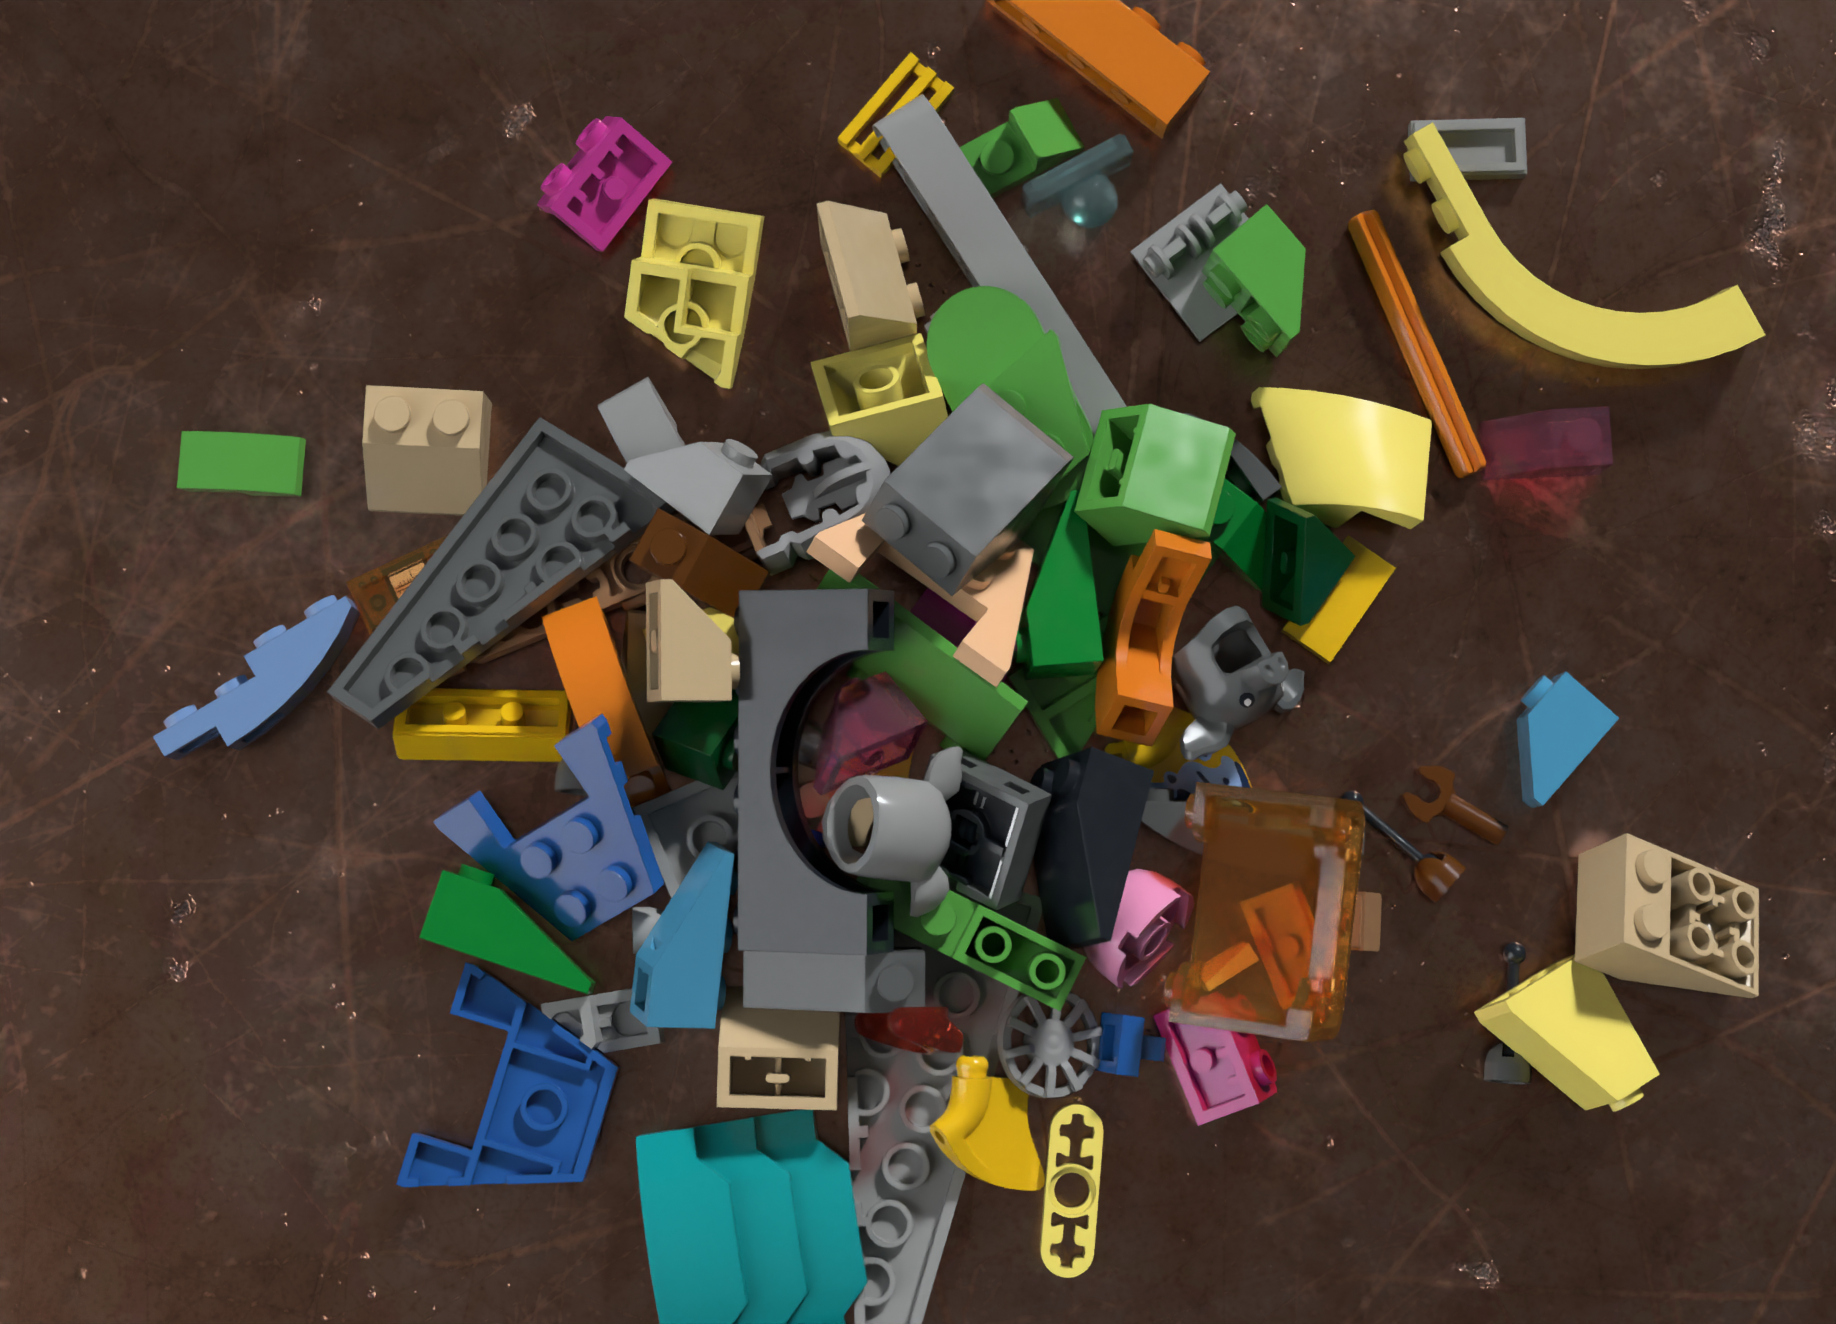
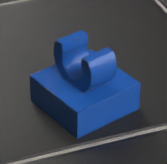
[1095,1012,1166,1077]

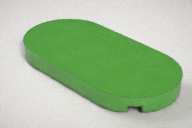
[927,286,1095,508]

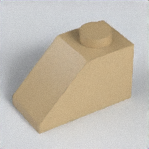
[646,579,740,702]

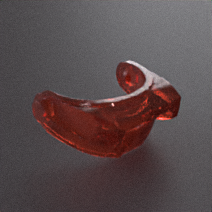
[854,1007,963,1055]

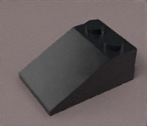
[1030,747,1154,950]

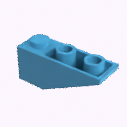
[630,841,738,1029]

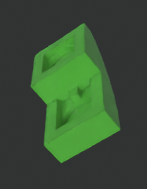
[177,431,306,496]

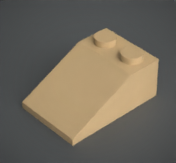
[817,201,925,352]

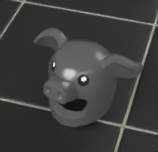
[1171,606,1304,761]

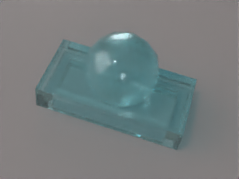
[1020,134,1134,228]

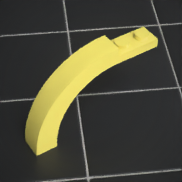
[1403,122,1765,369]

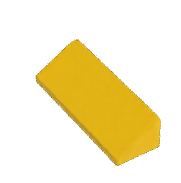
[393,688,573,762]

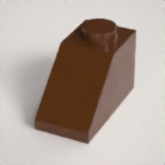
[630,508,770,618]

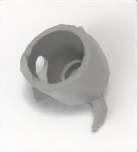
[822,746,963,917]

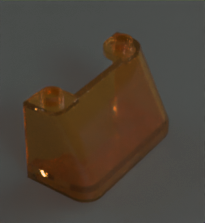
[1164,782,1365,1042]

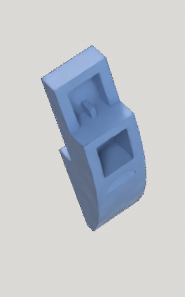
[153,595,361,760]

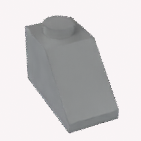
[624,439,773,535]

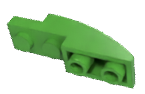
[856,876,1087,1011]

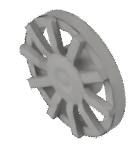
[997,992,1102,1098]

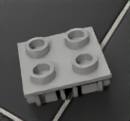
[1130,183,1249,342]

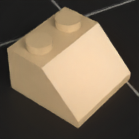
[362,385,492,516]

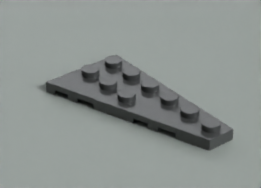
[327,417,676,729]

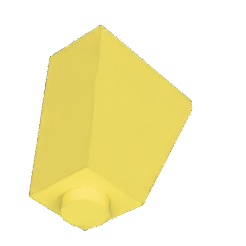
[1474,954,1660,1112]

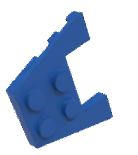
[433,714,664,941]
[396,962,620,1187]

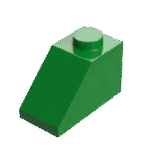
[1195,478,1266,593]

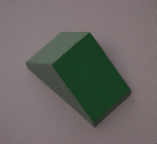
[1262,497,1356,626]

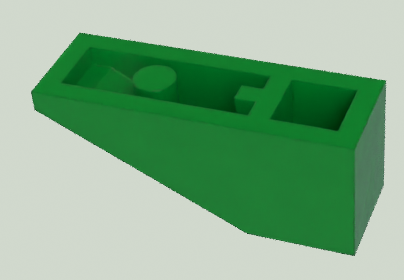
[1013,490,1104,680]
[419,863,597,994]

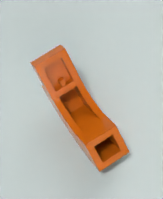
[1095,529,1212,747]
[542,596,671,807]

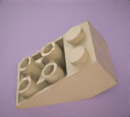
[1575,833,1759,998]

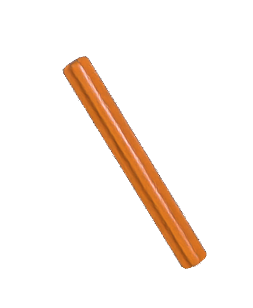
[1348,210,1486,478]

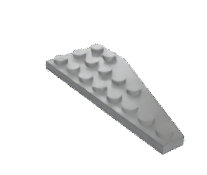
[845,877,1042,1324]

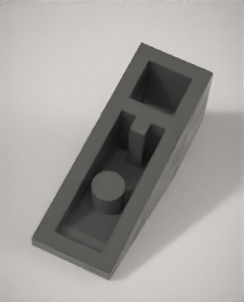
[743,946,925,1013]

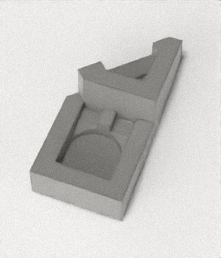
[541,988,665,1053]

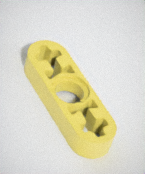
[1040,1104,1104,1278]

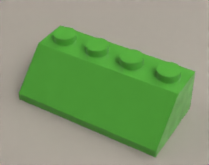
[817,569,1028,761]

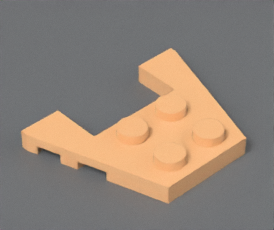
[806,513,1034,688]

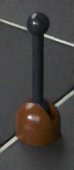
[1340,790,1466,903]

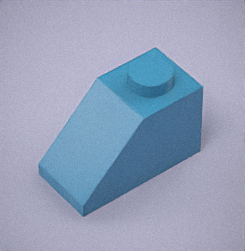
[1516,671,1619,809]

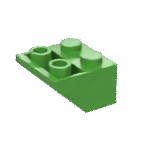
[1202,204,1306,358]
[1074,404,1236,546]

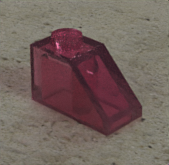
[1480,407,1613,480]
[813,671,928,796]

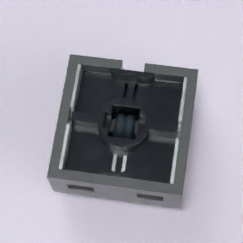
[923,746,1052,910]

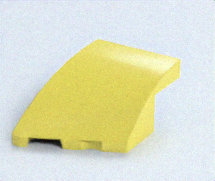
[624,198,765,389]
[1251,387,1432,529]

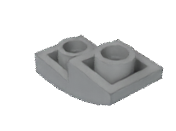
[598,377,685,463]

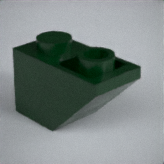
[652,689,739,791]

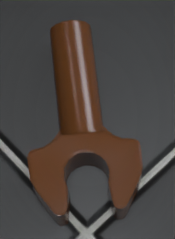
[1400,765,1509,846]

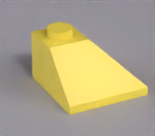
[811,333,948,466]

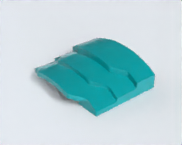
[636,1109,868,1324]

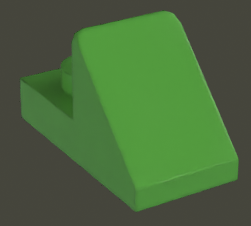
[959,98,1085,199]

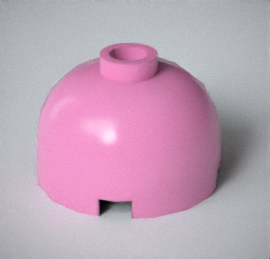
[1083,869,1194,988]

